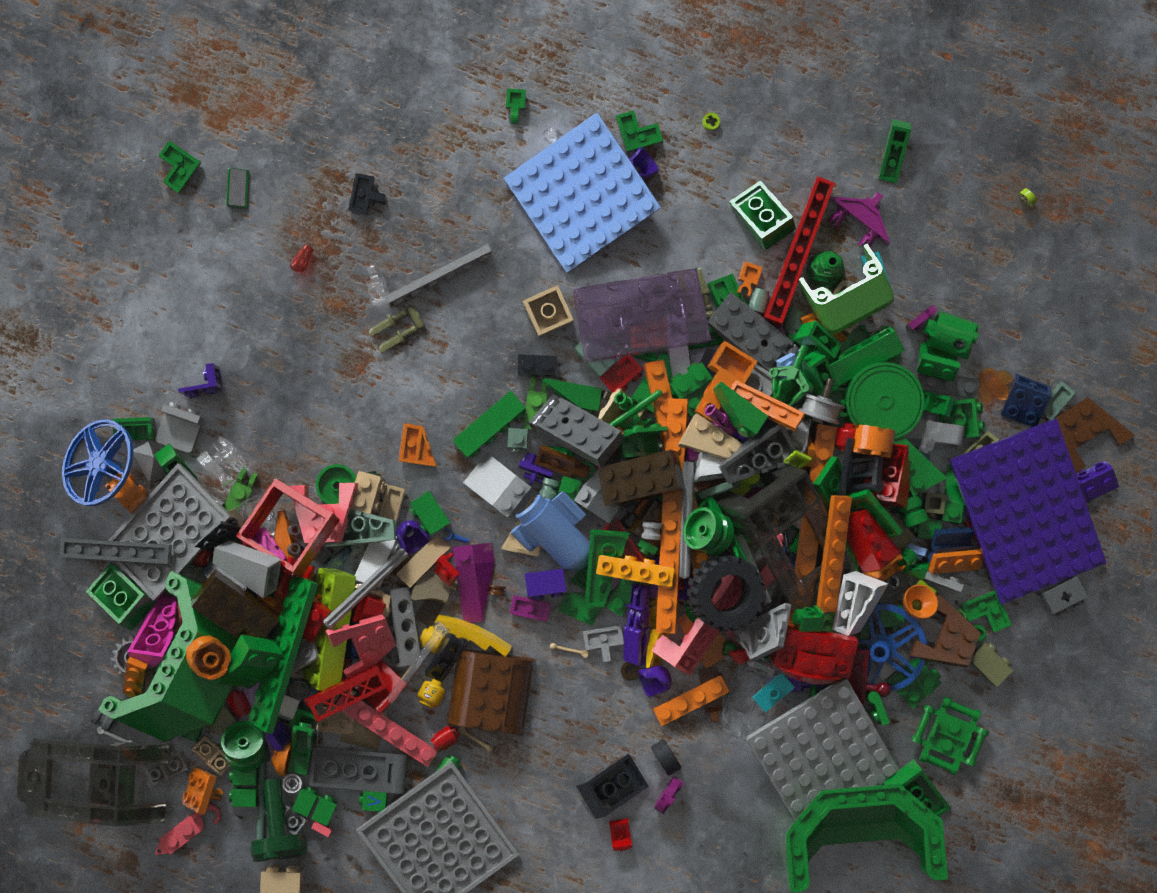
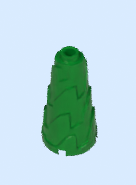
[806,251,845,290]

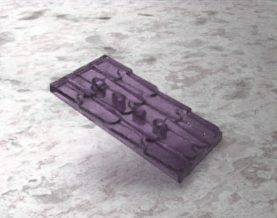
[572,268,711,363]

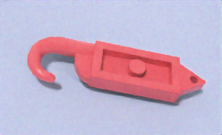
[155,804,221,855]

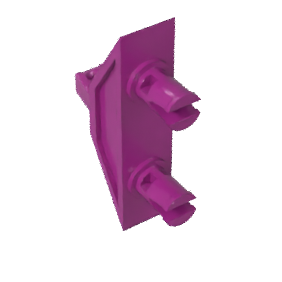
[827,192,890,247]

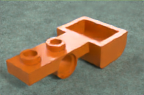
[694,341,757,422]

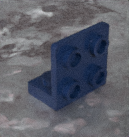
[1001,373,1051,427]

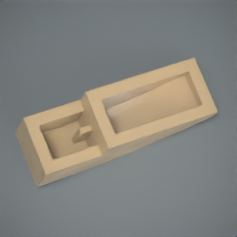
[396,533,452,588]

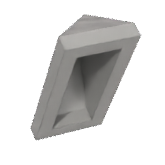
[133,442,167,484]

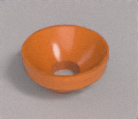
[903,585,938,620]
[271,742,292,777]

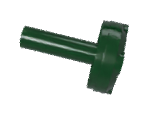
[250,779,308,862]

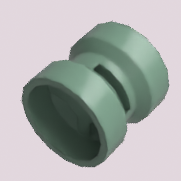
[539,477,561,500]

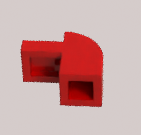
[352,594,386,623]

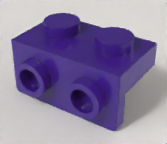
[1076,461,1119,502]

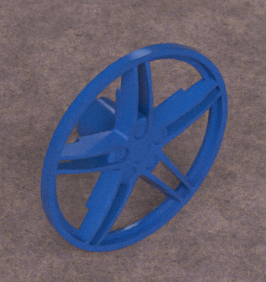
[62,419,134,506]
[840,603,927,691]

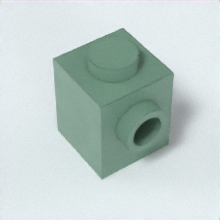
[507,428,528,453]

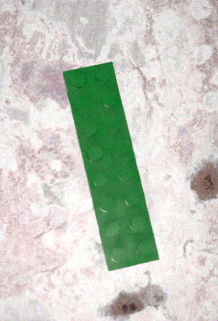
[249,574,318,734]

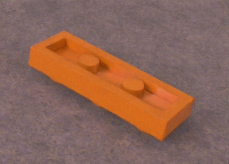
[928,549,983,574]
[122,656,148,698]

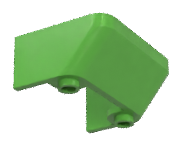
[799,244,894,334]

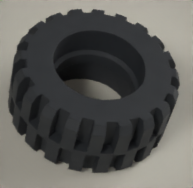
[687,554,766,632]

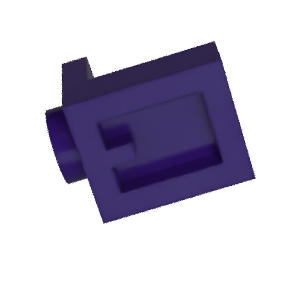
[266,721,291,751]

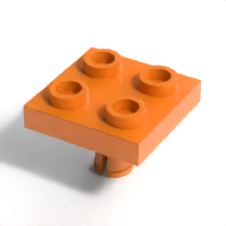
[182,767,223,815]

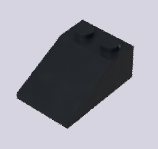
[576,753,649,819]

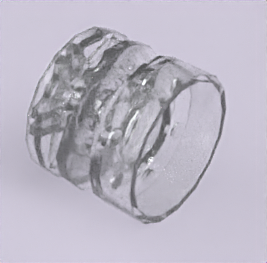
[197,436,248,487]

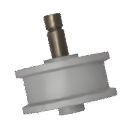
[798,378,845,425]

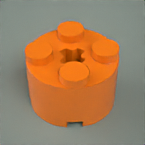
[853,425,895,458]
[105,473,149,514]
[186,636,231,680]

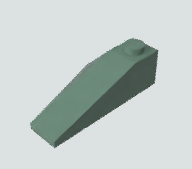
[325,509,396,548]

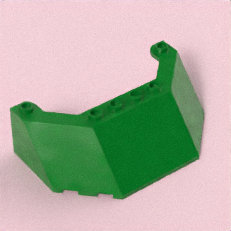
[98,571,238,742]
[785,784,948,893]

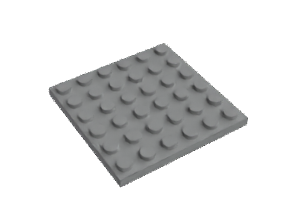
[745,677,899,821]
[356,761,519,893]

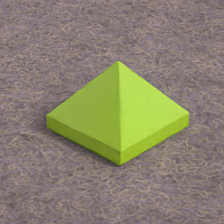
[784,450,811,469]

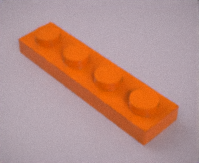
[731,380,805,432]
[653,675,731,726]

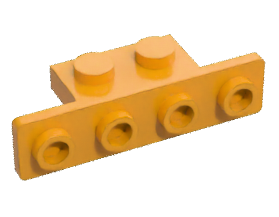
[596,555,675,587]

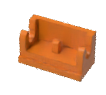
[863,554,905,582]

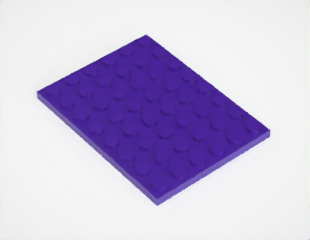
[949,419,1106,604]

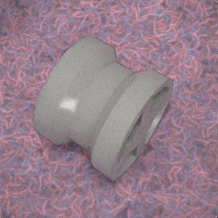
[641,522,662,540]

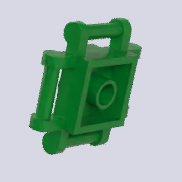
[911,696,990,776]

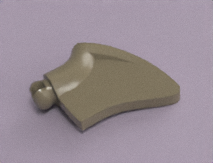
[410,568,458,603]

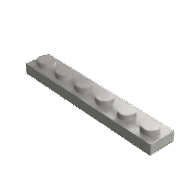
[385,244,492,306]

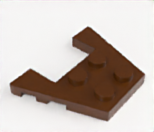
[1055,397,1134,473]
[909,592,980,668]

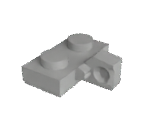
[583,625,624,663]

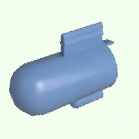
[511,491,589,572]

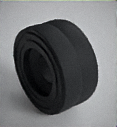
[651,739,682,776]

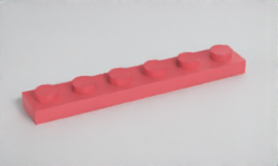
[334,691,438,767]

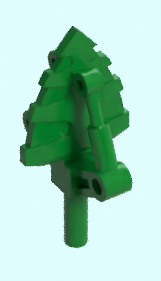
[769,345,814,407]

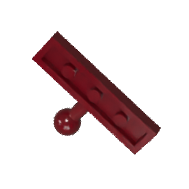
[847,648,891,707]

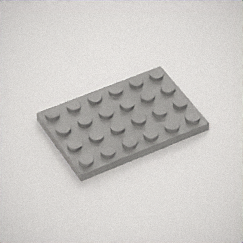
[108,463,232,601]

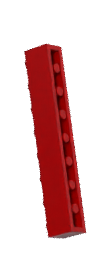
[763,176,835,328]

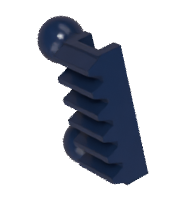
[928,526,975,564]

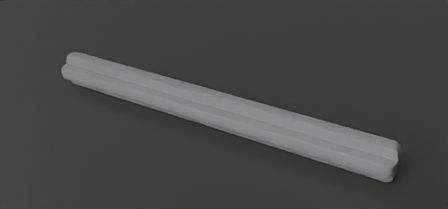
[679,462,694,578]
[323,549,408,628]

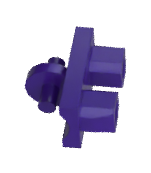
[519,452,553,486]

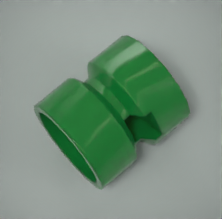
[898,494,929,528]

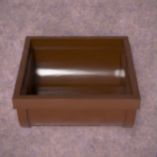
[447,649,534,735]

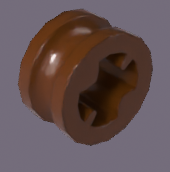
[488,584,506,596]

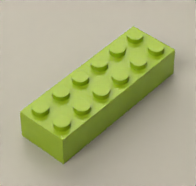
[303,568,356,691]

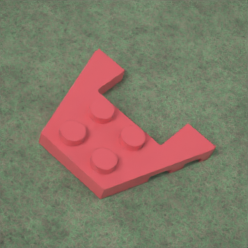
[290,483,358,543]
[326,615,396,679]

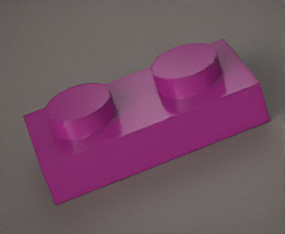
[509,595,551,622]

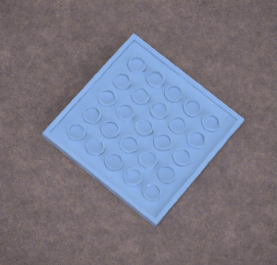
[504,113,661,273]

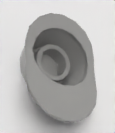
[785,418,811,453]

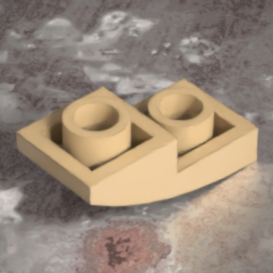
[191,734,230,776]

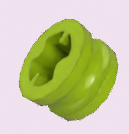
[702,112,720,131]

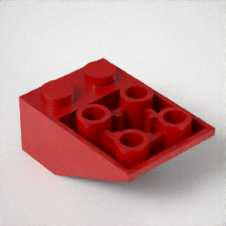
[864,444,909,507]

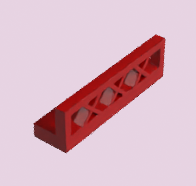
[304,665,387,722]

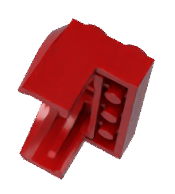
[768,625,858,684]

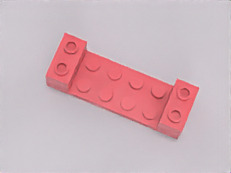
[652,555,742,676]

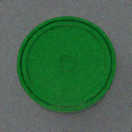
[845,362,924,439]

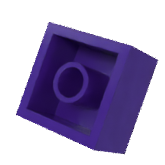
[525,569,566,600]

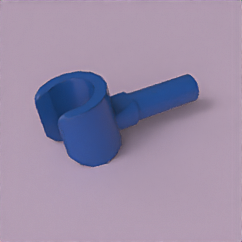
[441,529,469,543]

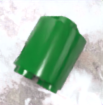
[924,310,979,360]

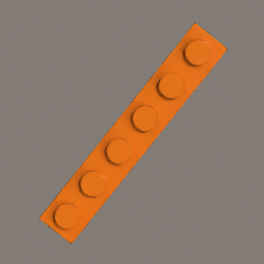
[817,495,852,612]

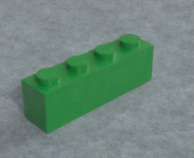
[828,326,905,386]
[452,391,526,458]

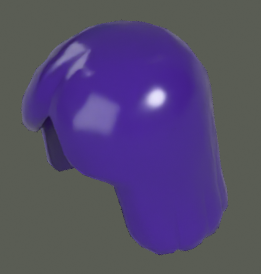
[629,147,659,181]
[396,520,430,555]
[639,666,672,698]

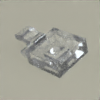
[366,265,389,301]
[919,420,941,454]

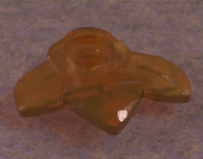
[978,368,1013,404]

